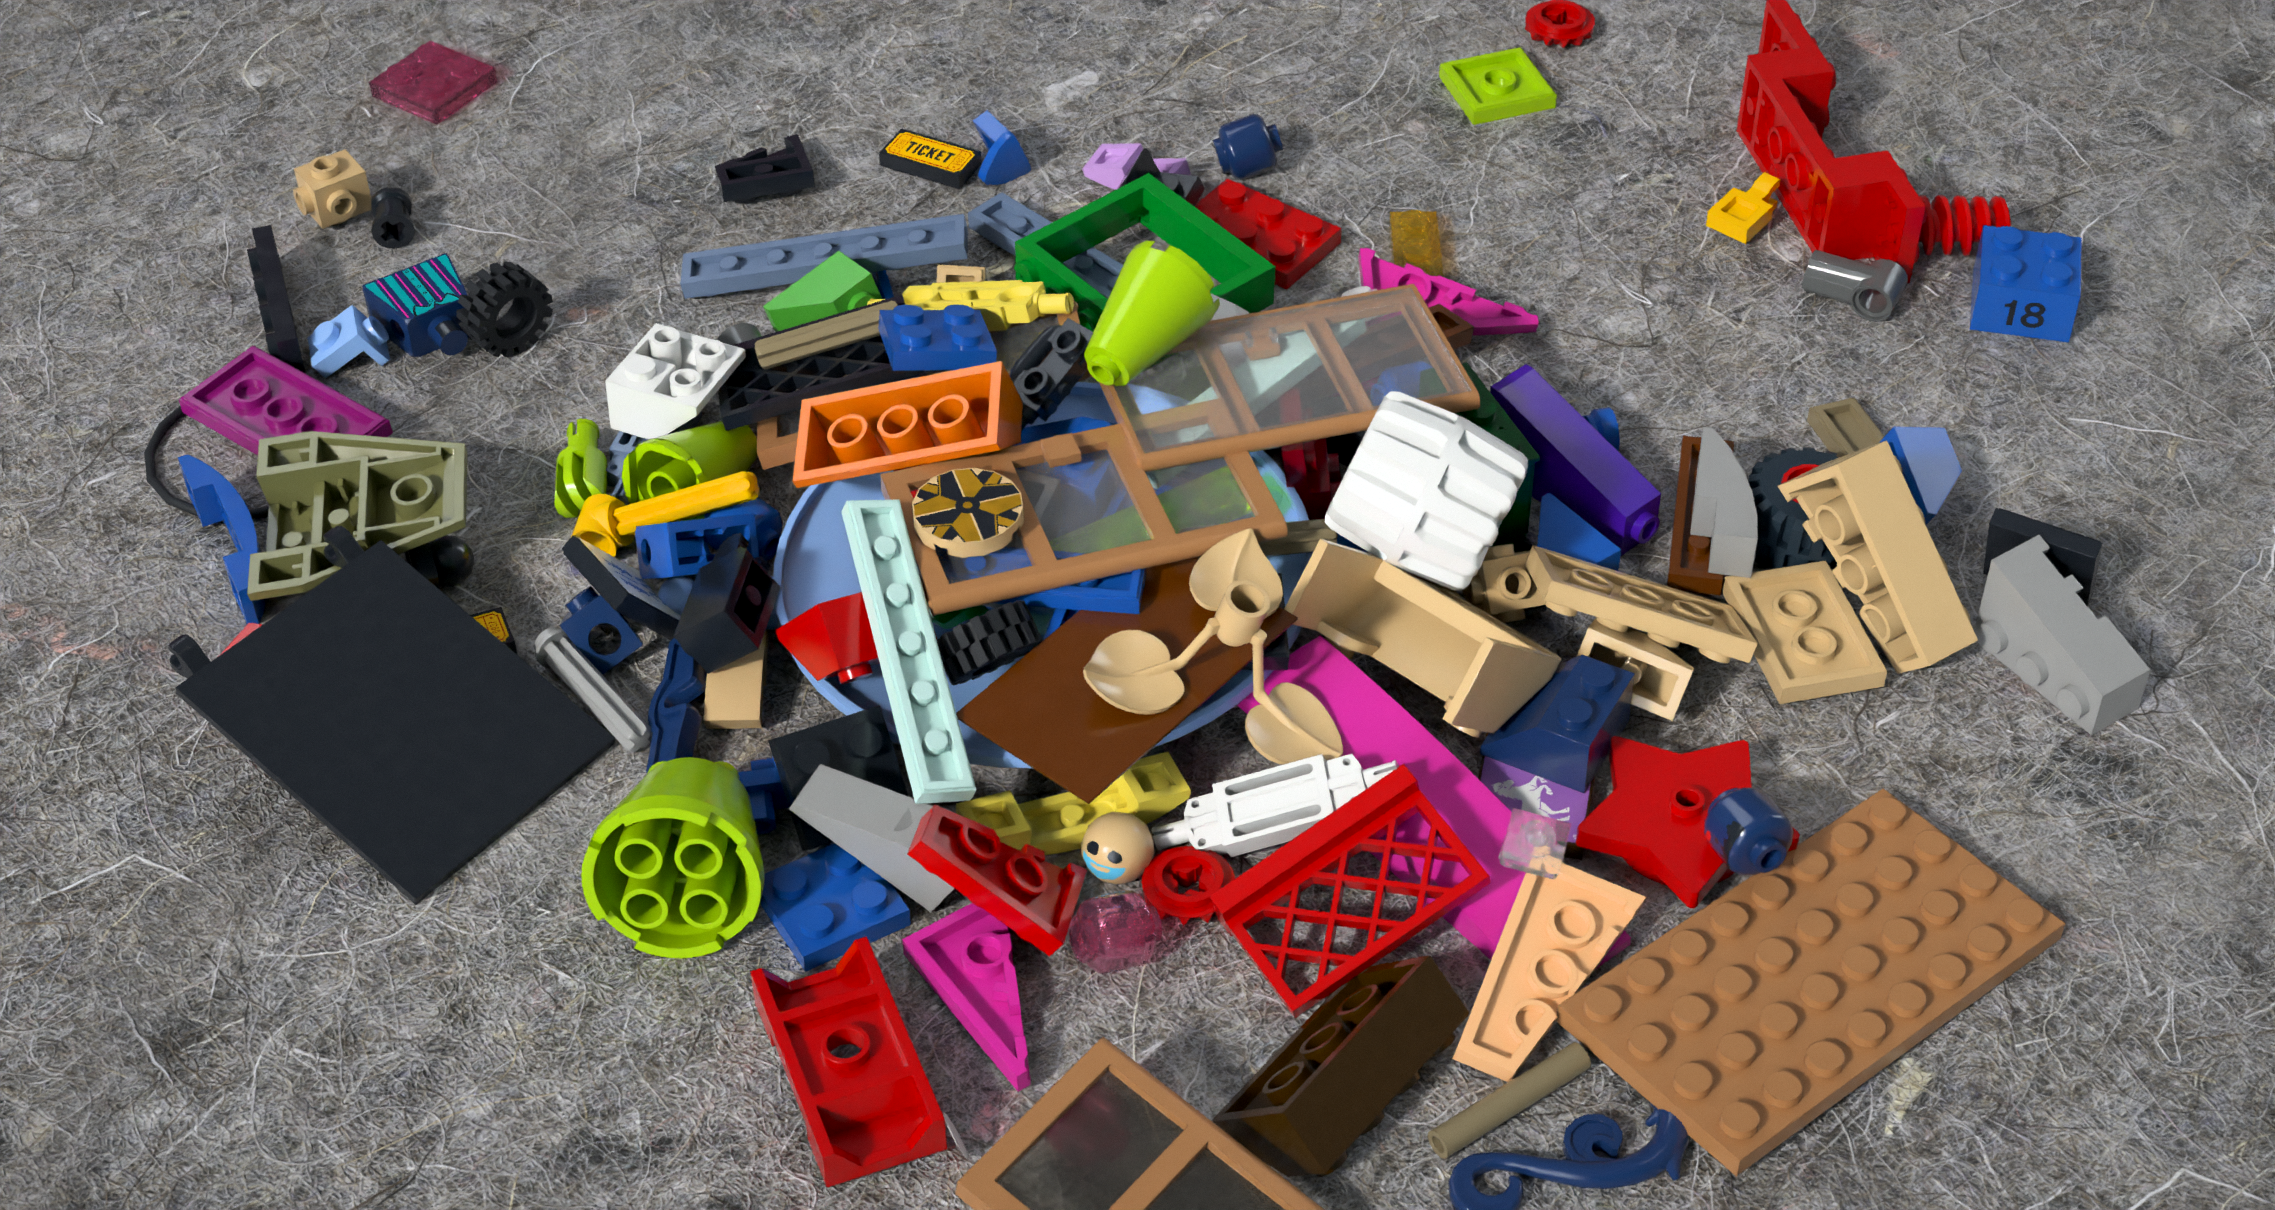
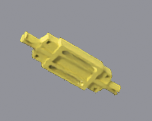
[867,280,1074,331]

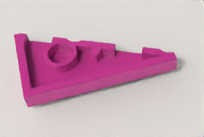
[1358,248,1539,336]
[902,903,1031,1092]

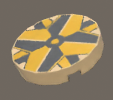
[912,468,1024,558]

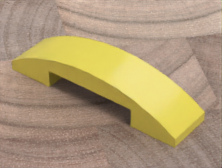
[956,752,1191,855]

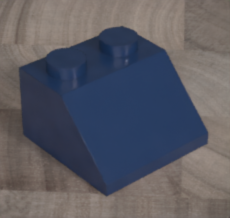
[1480,655,1635,793]

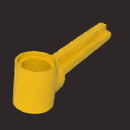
[571,471,760,557]

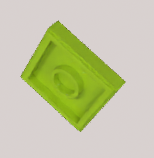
[1439,47,1557,125]

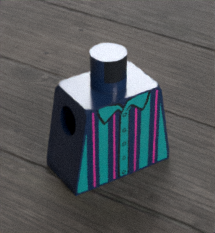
[362,253,468,357]

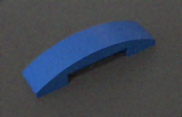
[178,454,267,624]

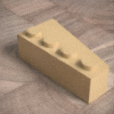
[1778,440,1978,674]

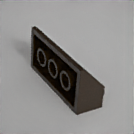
[1211,955,1470,1177]

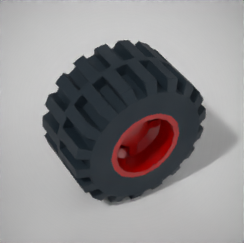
[1748,447,1839,580]

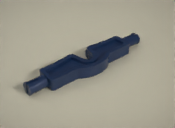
[646,638,707,773]

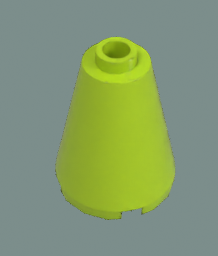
[1084,241,1220,386]
[622,421,758,521]

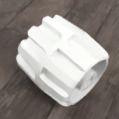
[1325,391,1528,591]

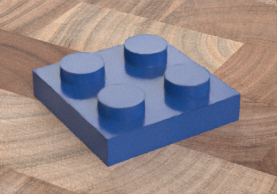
[878,304,997,371]
[760,843,911,972]

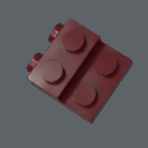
[1279,393,1341,520]

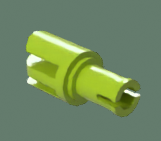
[554,418,607,518]

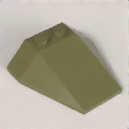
[247,431,467,601]

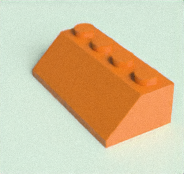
[792,361,1023,488]

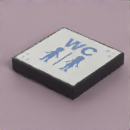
[562,534,681,640]

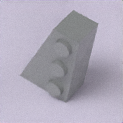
[1974,535,2151,735]

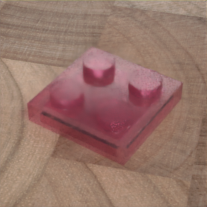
[369,40,498,125]

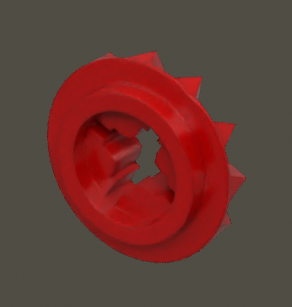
[1525,0,1595,48]
[1142,846,1235,926]

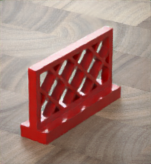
[1209,764,1491,1018]

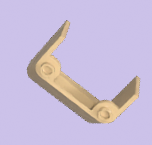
[1284,539,1562,738]

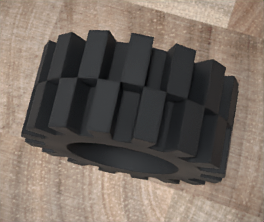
[457,261,553,358]
[937,600,1043,685]

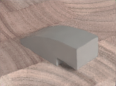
[1690,427,1758,578]

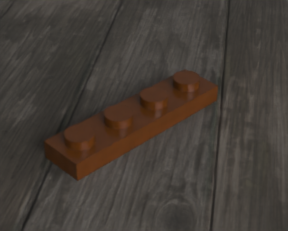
[1667,436,1734,595]

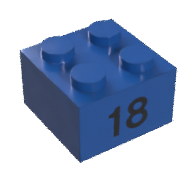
[1969,225,2082,343]

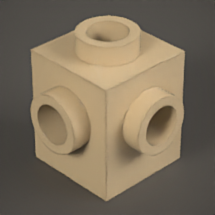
[293,149,371,229]
[1463,544,1546,623]

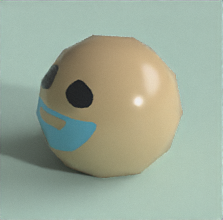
[1081,812,1154,884]

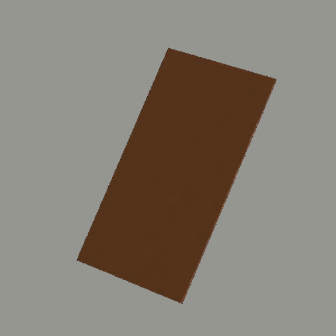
[956,557,1298,804]

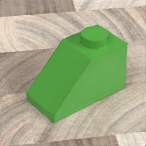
[763,251,882,332]

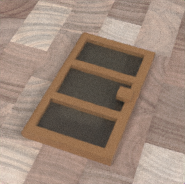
[955,1037,1325,1210]

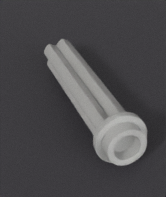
[534,627,651,752]

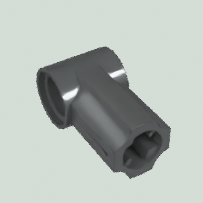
[1802,249,1908,322]

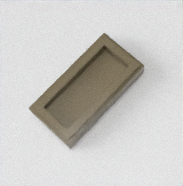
[1807,397,1884,457]

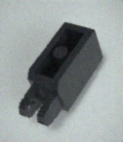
[673,533,780,674]

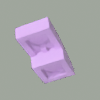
[1082,143,1191,190]

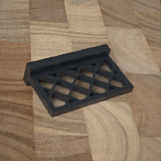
[718,295,924,431]

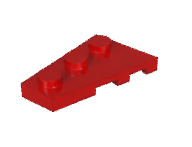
[907,805,1087,956]

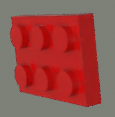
[1195,178,1342,290]

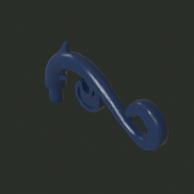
[1448,1102,1690,1210]

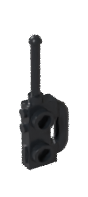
[1009,318,1093,432]

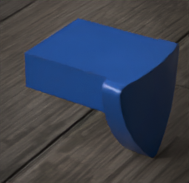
[973,110,1031,185]

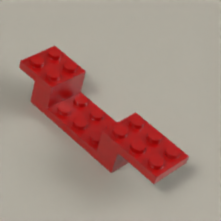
[1736,0,1927,283]

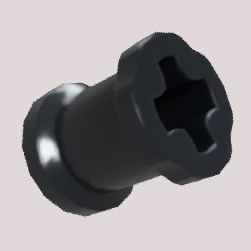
[371,188,415,249]

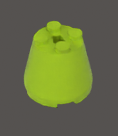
[581,757,764,958]

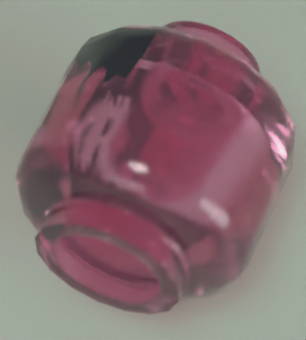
[1069,890,1162,974]

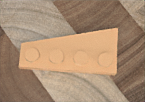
[1452,852,1646,1082]

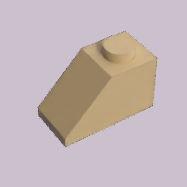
[1577,617,1694,721]

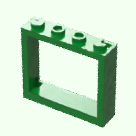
[1014,173,1276,378]

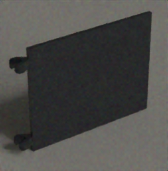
[168,526,615,905]

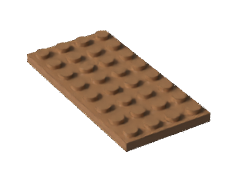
[1556,789,2066,1176]

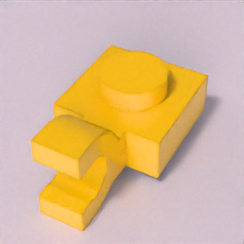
[1706,172,1780,244]

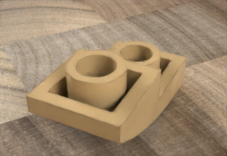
[704,631,768,729]

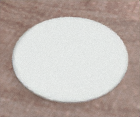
[943,1113,968,1158]

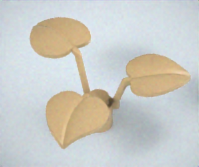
[1083,528,1343,765]

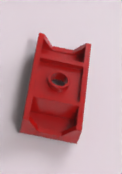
[750,936,947,1188]

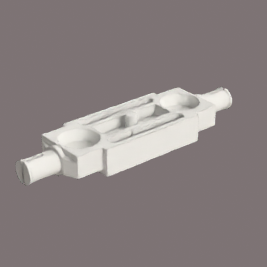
[1152,754,1399,857]

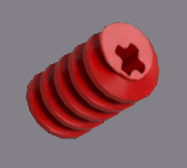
[1918,195,2012,256]

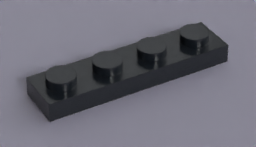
[247,225,306,374]

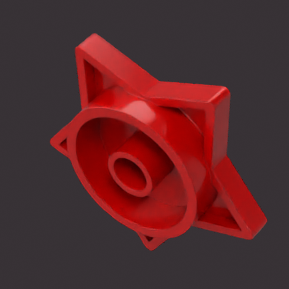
[1575,736,1800,908]

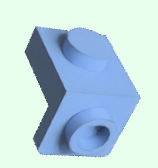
[307,305,390,378]

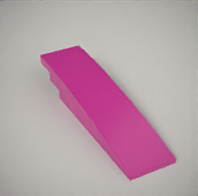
[1237,635,1631,970]

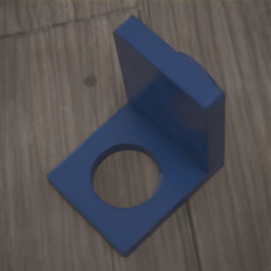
[560,585,643,675]

